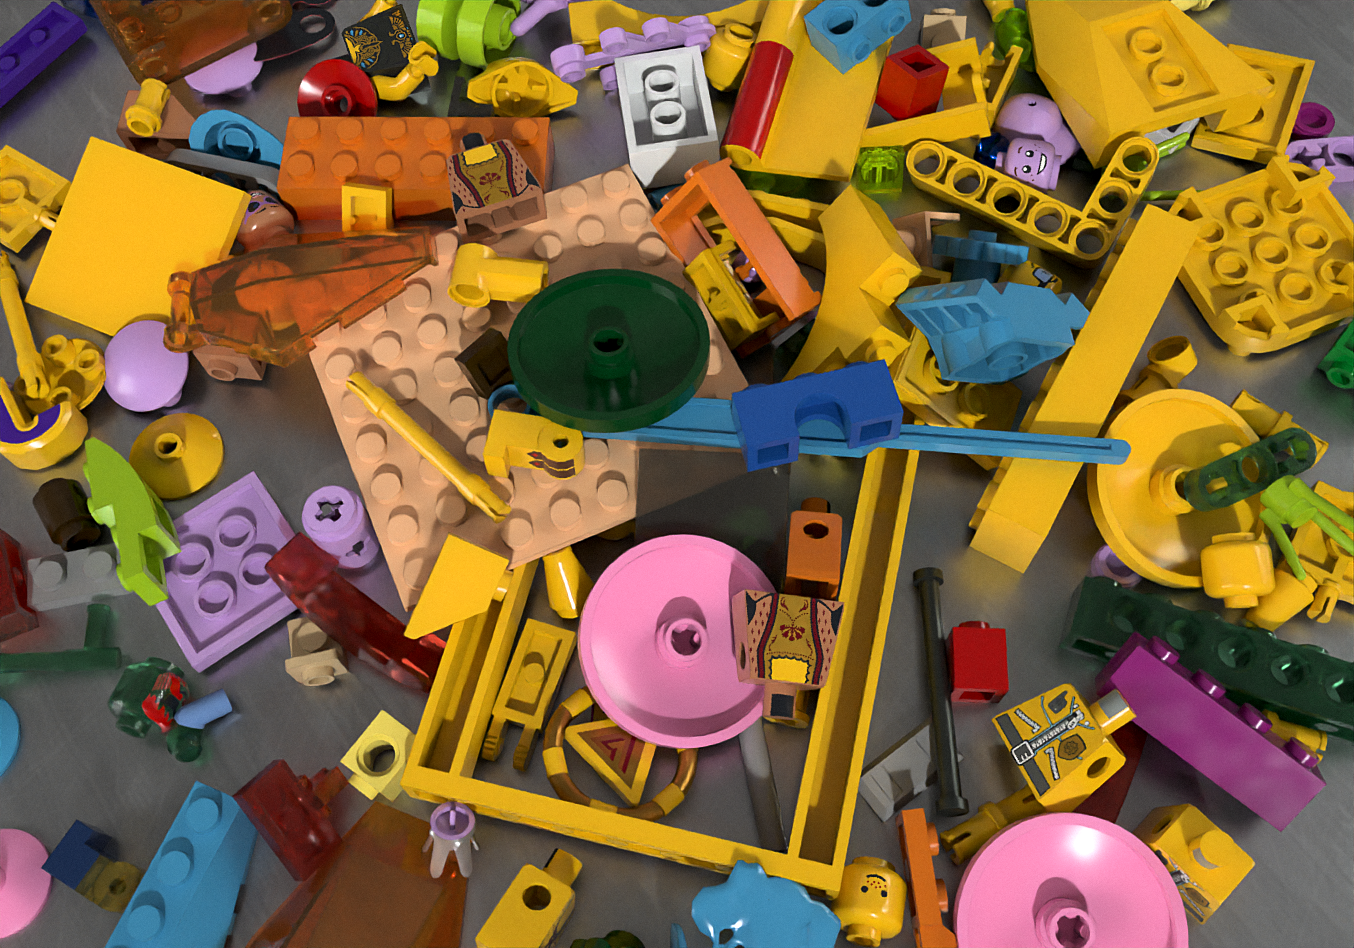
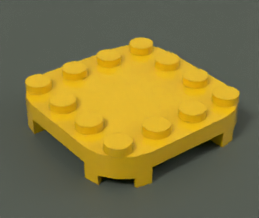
[1168,154,1354,356]

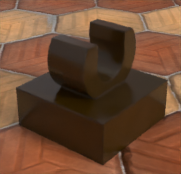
[454,327,513,400]

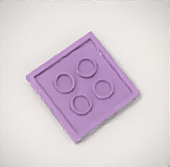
[155,471,331,673]

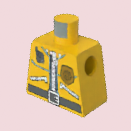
[991,683,1137,812]
[1131,803,1255,925]

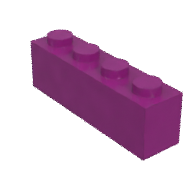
[1095,631,1327,832]

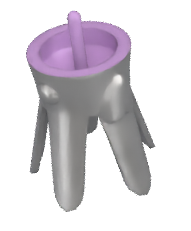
[422,802,480,878]

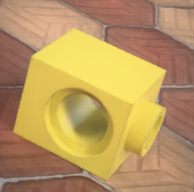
[340,710,416,803]

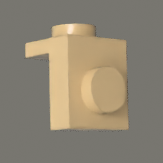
[919,8,967,49]

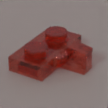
[232,759,349,881]

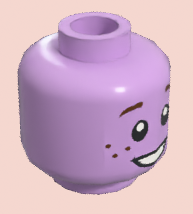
[994,138,1062,194]

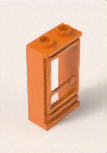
[650,157,822,359]

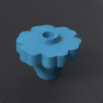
[932,230,1029,284]

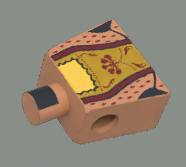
[446,133,547,244]
[732,589,844,720]

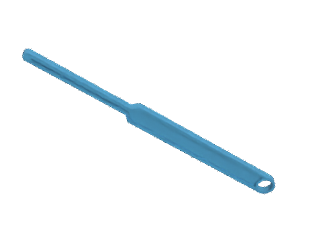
[488,385,1131,465]

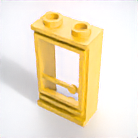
[856,37,991,163]

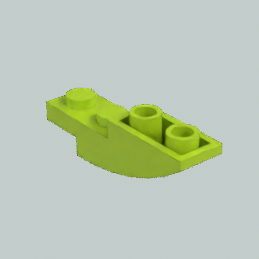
[83,437,182,606]

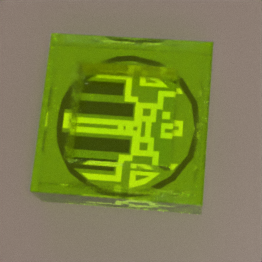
[856,145,905,194]

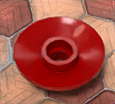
[297,59,378,117]

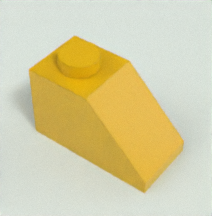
[404,532,514,640]

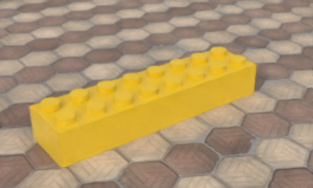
[968,203,1202,574]

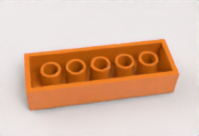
[276,117,555,221]

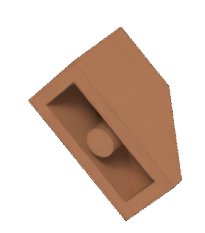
[116,90,196,159]

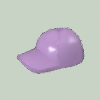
[993,93,1082,165]

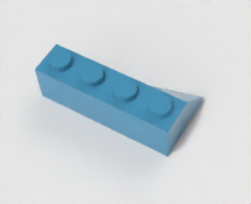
[104,781,264,948]

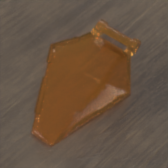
[163,226,439,368]

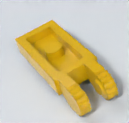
[482,618,578,772]

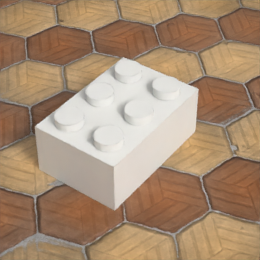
[614,45,720,189]

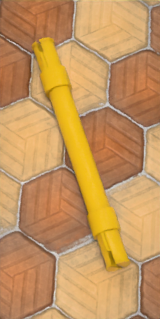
[0,251,49,398]
[346,371,511,524]

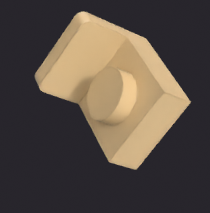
[285,610,349,686]

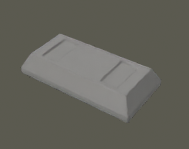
[858,716,965,823]

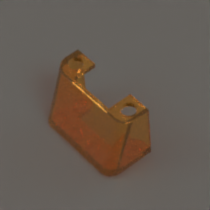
[89,0,293,86]

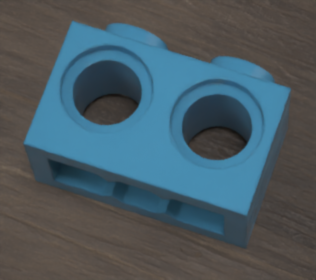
[804,0,912,74]

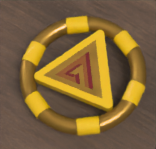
[542,686,698,822]

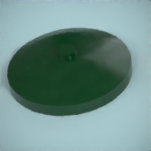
[507,269,710,433]

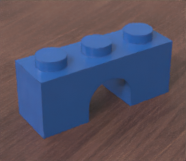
[732,359,904,472]

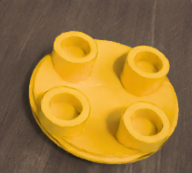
[13,334,106,416]

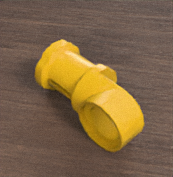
[1113,336,1198,411]

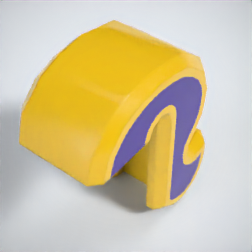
[0,376,88,470]

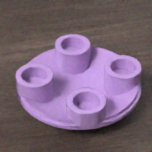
[181,29,264,97]
[103,320,190,412]

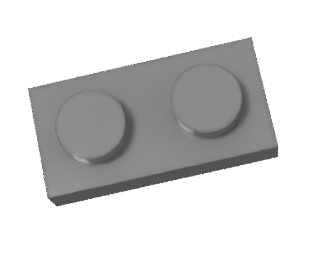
[27,543,135,612]

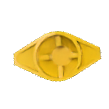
[467,57,578,117]

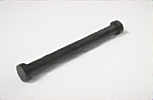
[912,567,969,817]

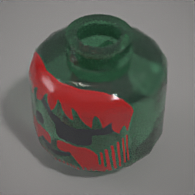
[107,657,190,739]

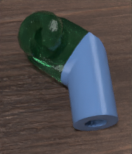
[166,688,232,763]

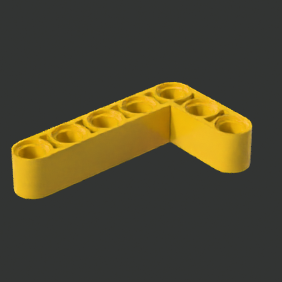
[906,136,1159,269]

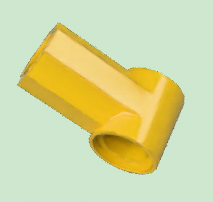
[448,243,549,308]

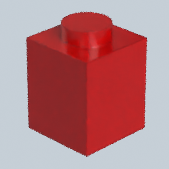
[875,44,949,121]
[945,621,1009,703]

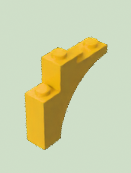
[781,184,924,382]

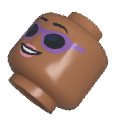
[235,190,295,257]

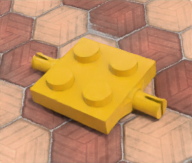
[0,145,71,253]
[1276,480,1354,623]

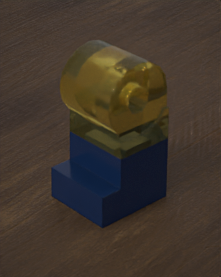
[41,819,147,914]

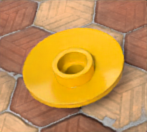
[129,413,225,500]

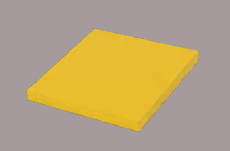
[24,136,252,355]

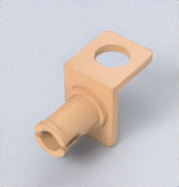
[892,211,960,267]

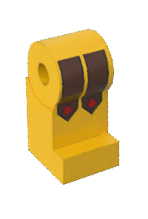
[482,409,585,480]

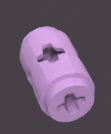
[302,485,380,569]

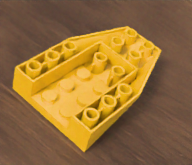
[1025,0,1273,169]

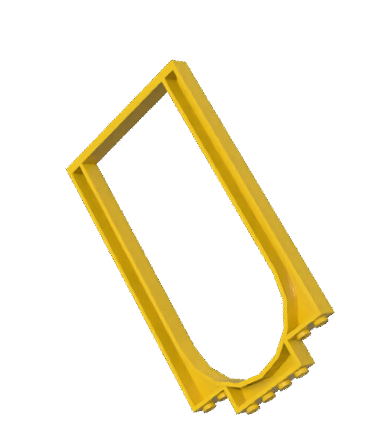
[400,190,952,900]

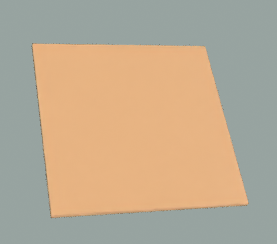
[285,164,749,612]

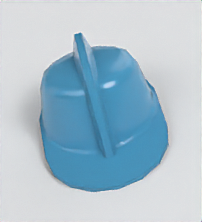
[189,109,284,189]

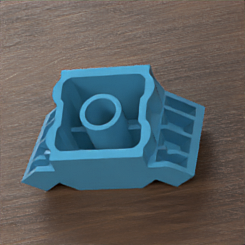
[895,278,1090,385]

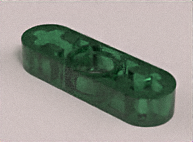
[1183,428,1317,512]

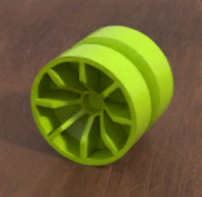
[416,0,521,70]

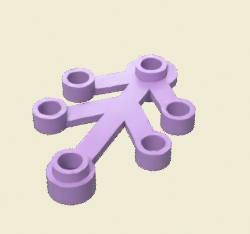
[550,15,717,90]

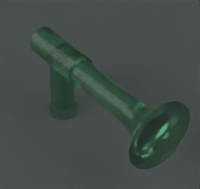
[0,603,122,674]

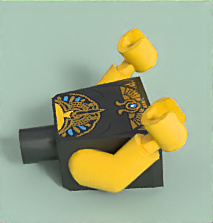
[332,0,439,102]

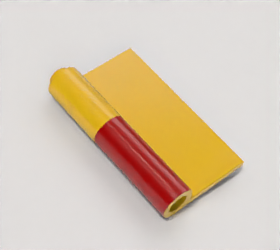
[719,0,894,182]

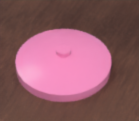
[578,534,777,749]
[953,812,1189,948]

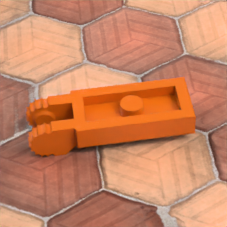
[895,808,957,948]

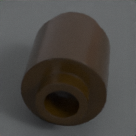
[32,478,101,552]

